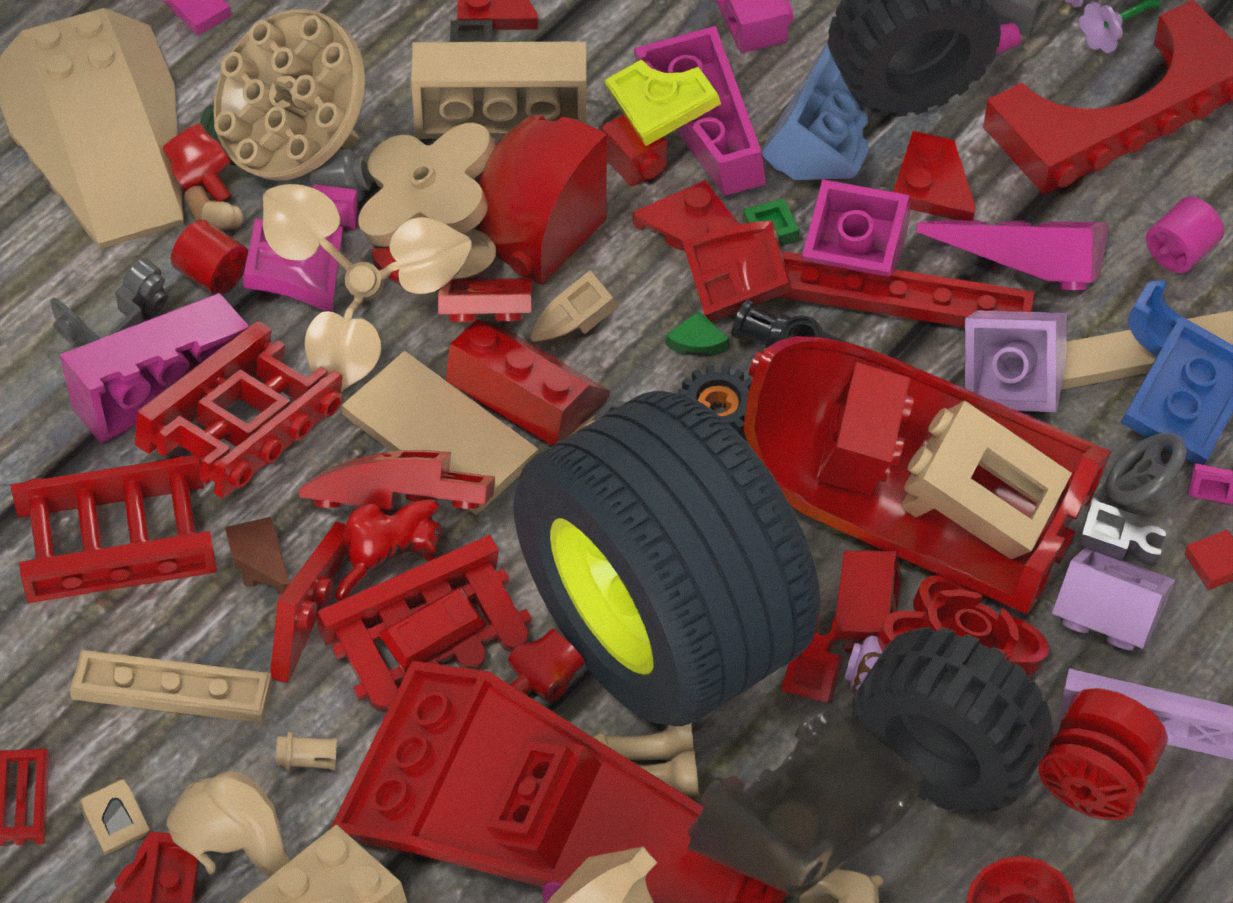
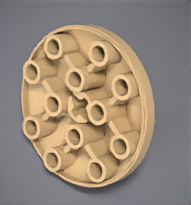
[214,9,365,180]

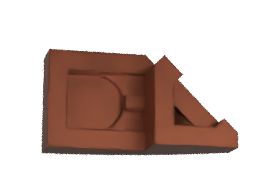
[225,517,289,595]

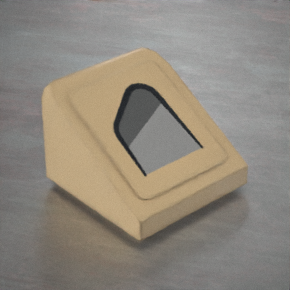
[80,779,150,856]

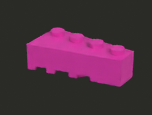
[60,293,250,444]

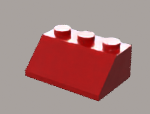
[446,318,610,446]

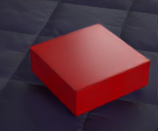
[1185,530,1233,590]

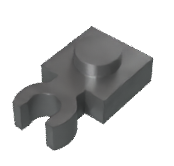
[1077,499,1166,566]

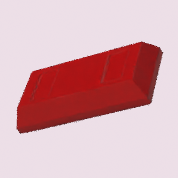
[378,586,486,673]

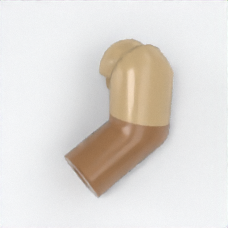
[184,186,243,231]

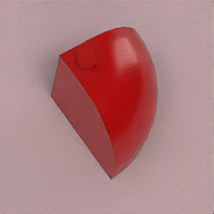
[477,115,607,285]

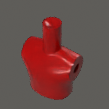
[162,123,232,202]
[508,628,585,702]

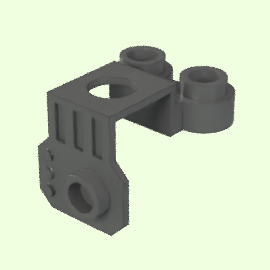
[50,258,167,345]

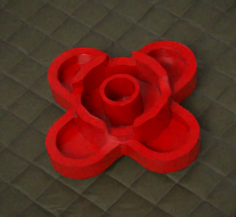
[877,575,1049,676]

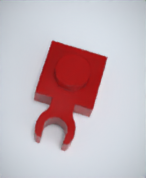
[781,616,843,704]

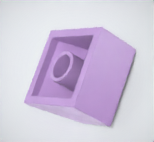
[965,310,1067,412]
[1052,548,1175,651]

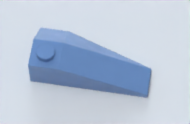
[761,41,869,180]

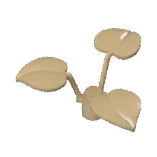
[263,184,472,392]

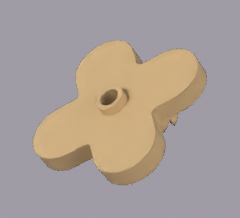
[358,123,495,247]

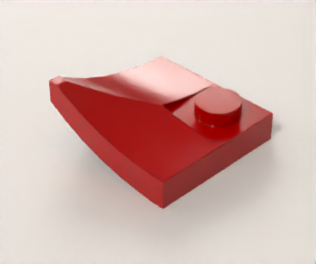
[682,220,793,322]

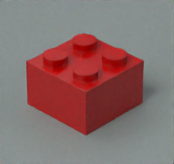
[816,362,913,496]

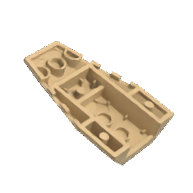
[0,8,184,249]

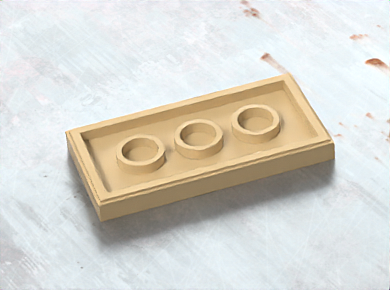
[341,351,539,515]

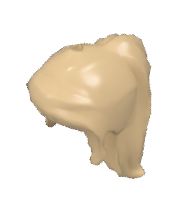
[166,771,292,877]

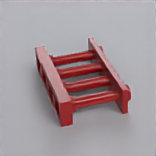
[10,455,217,603]

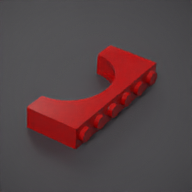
[983,0,1233,195]

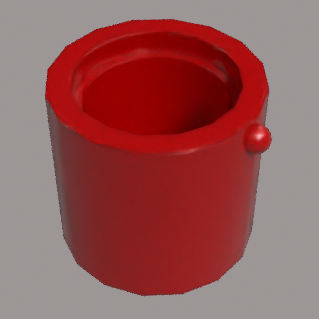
[170,219,249,295]

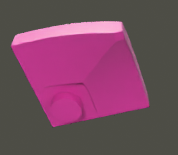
[244,219,343,312]

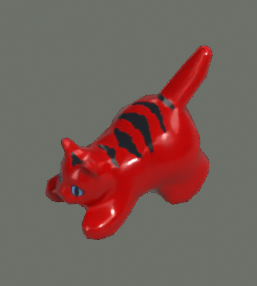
[335,500,442,601]

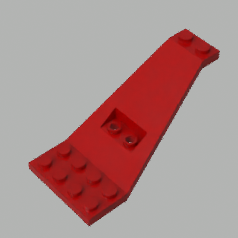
[330,661,803,903]

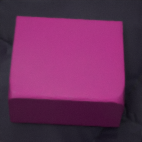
[1188,463,1233,505]

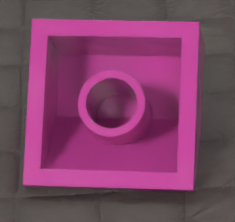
[802,179,910,277]

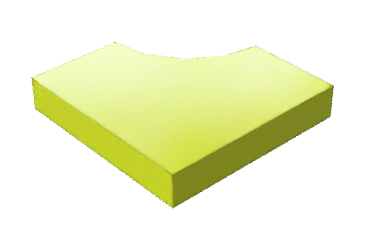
[604,60,721,146]

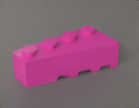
[633,26,766,196]

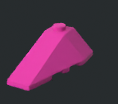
[916,220,1109,290]

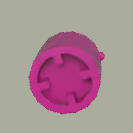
[1145,196,1224,274]

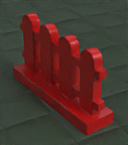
[317,535,532,712]

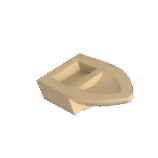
[530,270,619,342]

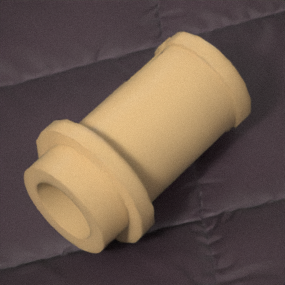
[276,732,337,771]

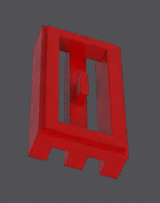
[0,748,50,846]

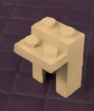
[901,401,1072,559]

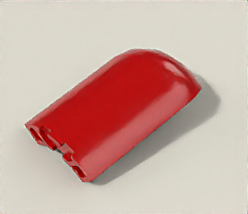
[744,336,1112,614]

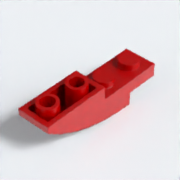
[299,450,496,514]

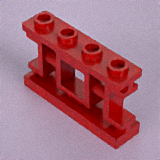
[135,321,343,499]

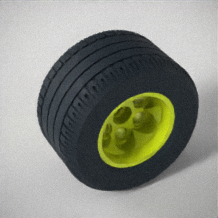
[513,391,820,726]

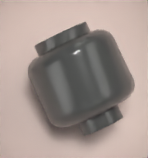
[303,148,371,203]

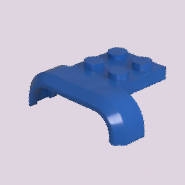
[1120,280,1233,465]

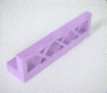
[1058,669,1233,760]

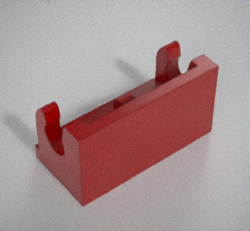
[835,551,902,653]

